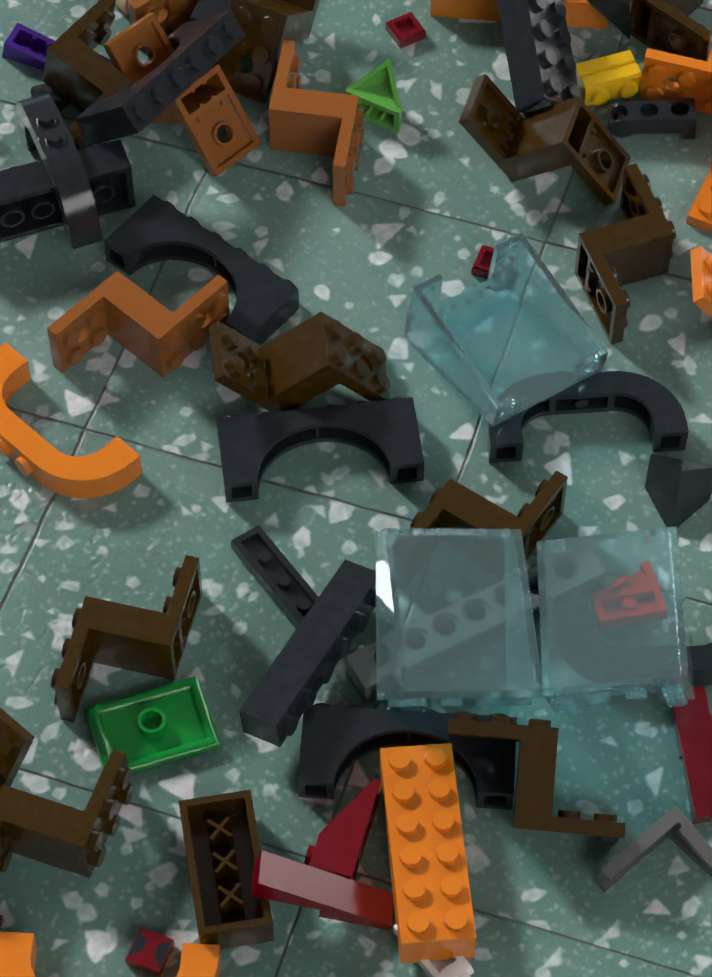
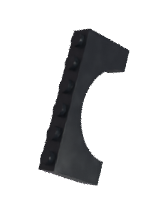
[75,9,246,145]
[104,195,299,346]
[216,397,424,503]
[298,703,517,810]

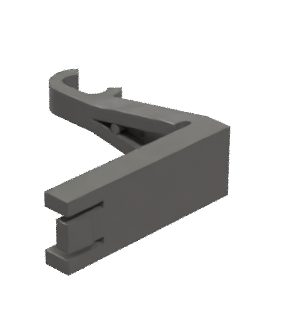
[595,806,712,892]

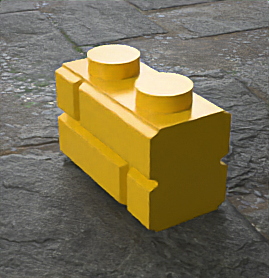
[576,50,642,106]

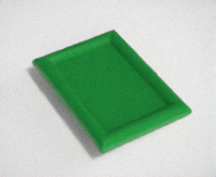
[84,675,222,775]

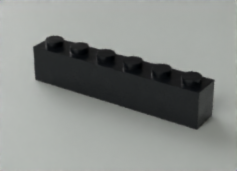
[239,559,385,747]

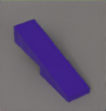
[2,23,114,71]

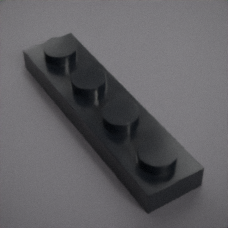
[231,525,318,628]

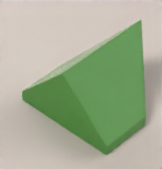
[345,58,402,133]

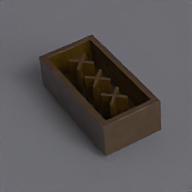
[178,789,274,949]

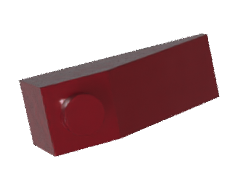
[304,779,381,881]

